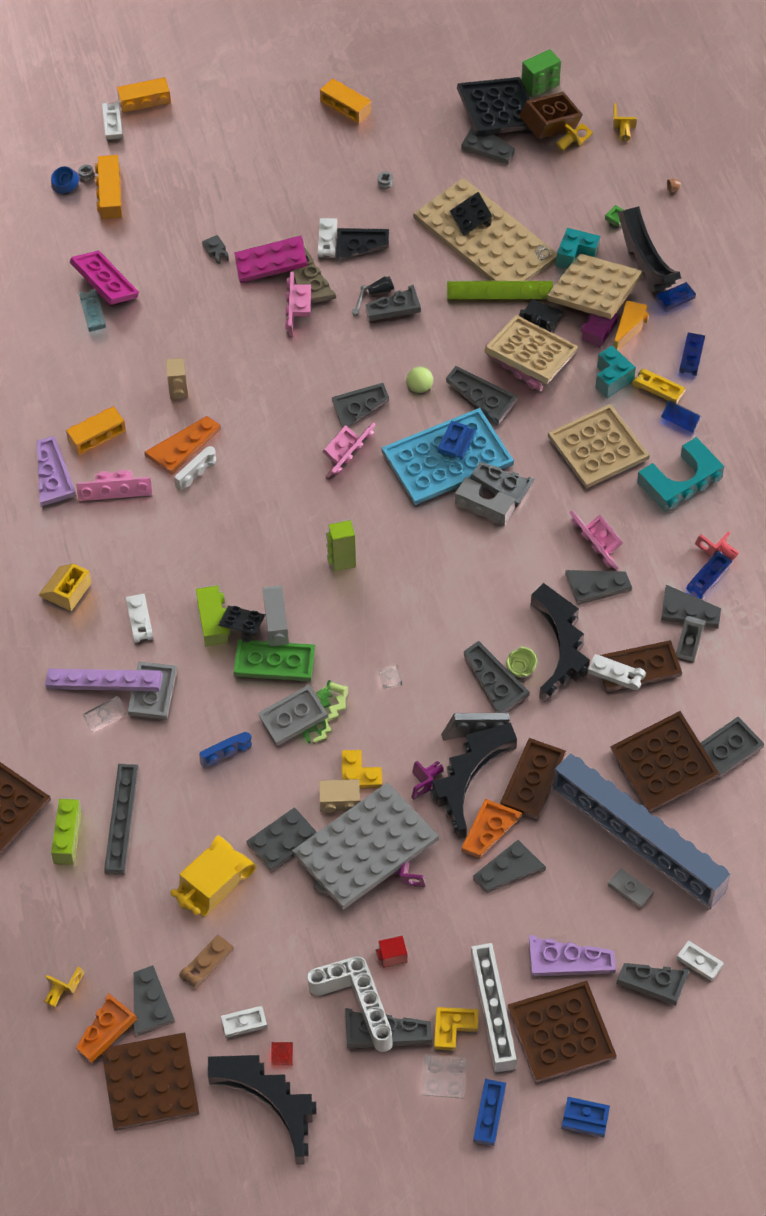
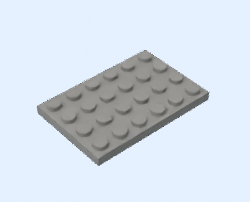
[292,782,439,910]

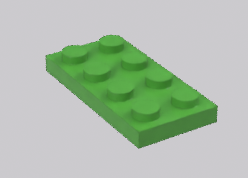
[234,639,315,682]

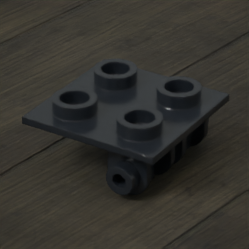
[450,192,493,235]
[519,299,564,332]
[219,605,265,643]

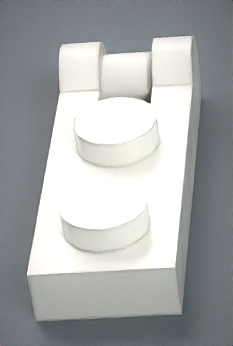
[102,101,123,140]
[318,218,337,258]
[174,446,216,491]
[126,594,154,643]
[588,654,646,690]

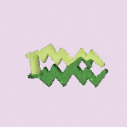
[302,680,348,743]

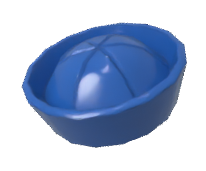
[51,166,79,194]

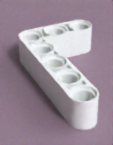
[307,956,393,1052]

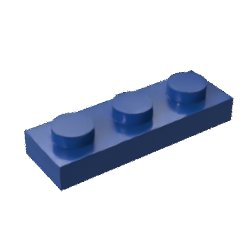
[473,1079,506,1146]

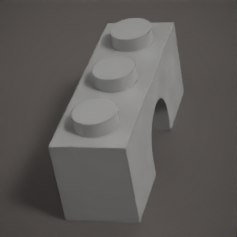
[455,477,515,526]

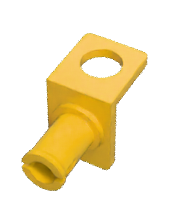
[613,103,637,141]
[556,123,593,151]
[43,966,85,1008]

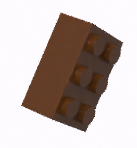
[519,92,583,139]

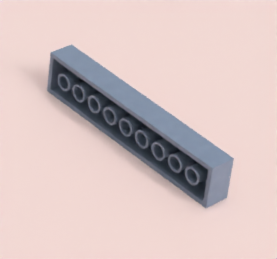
[553,753,730,909]

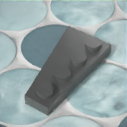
[446,366,518,425]
[464,641,530,713]
[345,1008,432,1049]

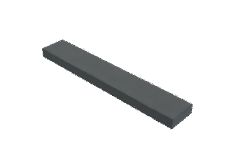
[104,764,139,875]

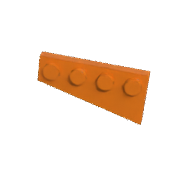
[144,416,221,475]

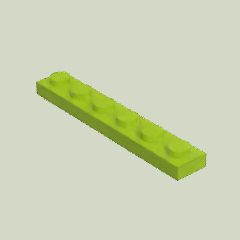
[447,281,553,299]

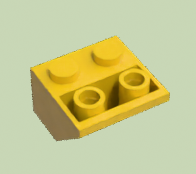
[39,563,92,611]

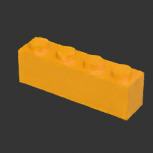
[95,155,122,219]

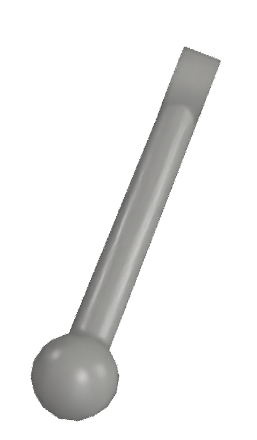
[352,285,367,316]

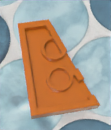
[76,993,137,1063]

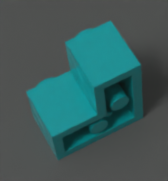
[556,228,601,269]
[595,345,636,399]

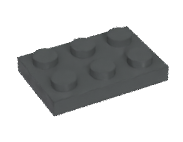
[701,717,764,779]
[247,807,317,873]

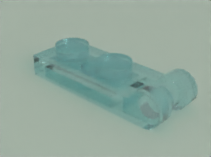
[78,289,106,332]

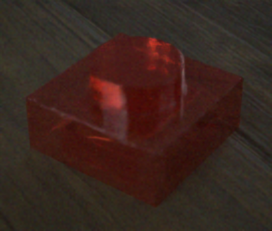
[271,1042,293,1065]

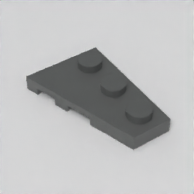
[441,713,510,741]

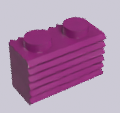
[581,313,618,348]

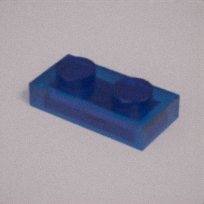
[656,282,696,311]
[661,400,702,433]

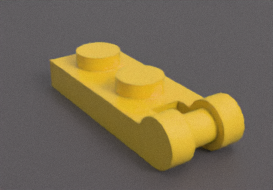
[632,369,685,404]

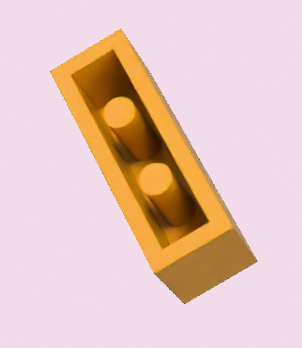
[117,77,171,113]
[320,78,372,124]
[66,406,126,456]

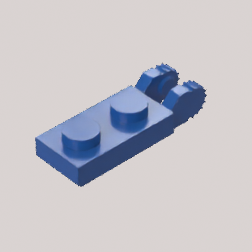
[199,732,252,768]

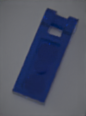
[679,332,705,376]
[686,551,733,600]

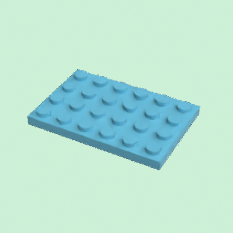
[382,408,514,505]

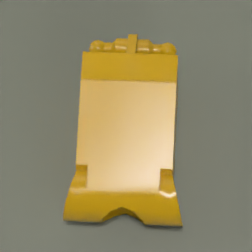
[170,835,257,917]

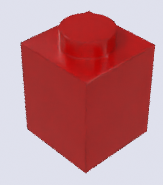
[375,936,408,968]

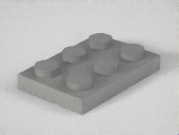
[128,662,177,720]
[258,685,329,746]

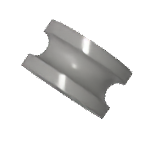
[78,165,94,181]
[378,172,393,189]

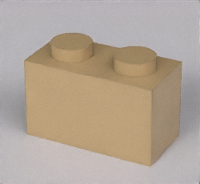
[166,358,188,399]
[319,779,360,813]

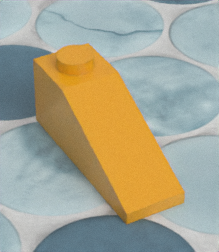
[614,301,649,351]

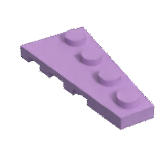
[37,436,76,507]
[529,935,616,977]

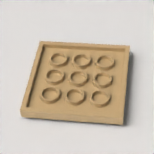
[547,253,643,319]
[484,315,579,384]
[548,404,650,489]

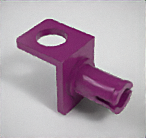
[411,761,444,800]
[393,861,426,887]

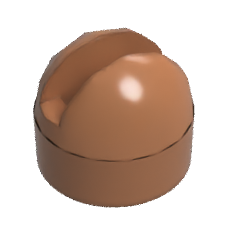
[667,179,681,193]

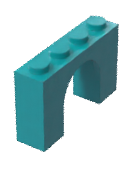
[637,437,725,512]

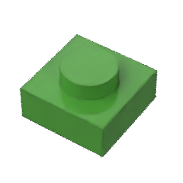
[605,205,624,228]

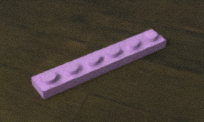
[45,668,163,691]

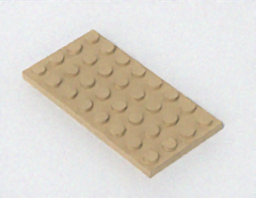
[413,178,557,281]

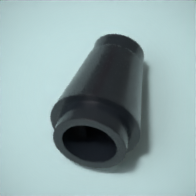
[367,276,394,296]

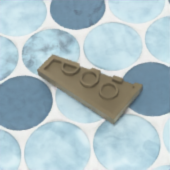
[292,246,336,303]

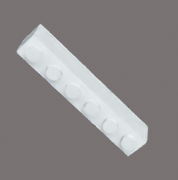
[471,943,517,1073]

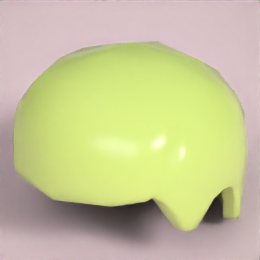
[406,366,434,393]
[506,647,537,678]

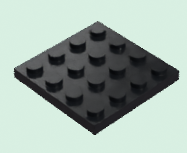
[457,77,531,136]

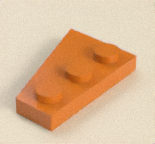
[461,799,522,859]

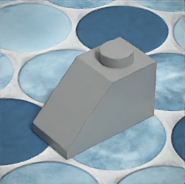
[676,616,706,662]

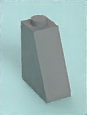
[263,585,289,646]

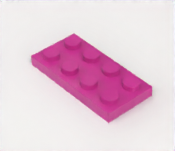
[234,235,308,283]
[69,250,139,305]

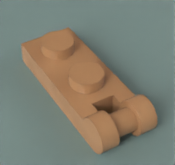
[179,934,234,989]

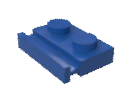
[438,420,476,461]
[561,1097,610,1138]

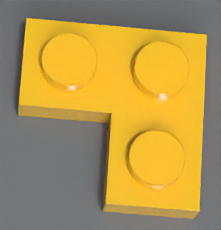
[342,750,382,789]
[434,1007,479,1051]

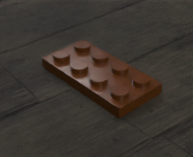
[600,640,682,692]
[500,738,566,820]

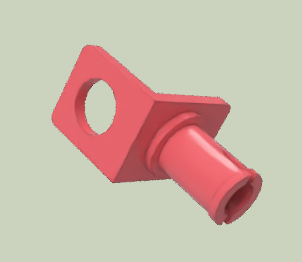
[695,531,740,561]

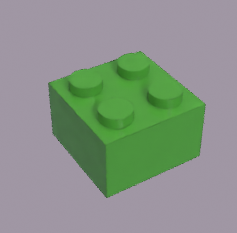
[521,49,561,98]

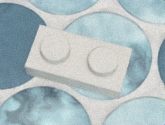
[677,940,724,982]
[221,1006,267,1038]

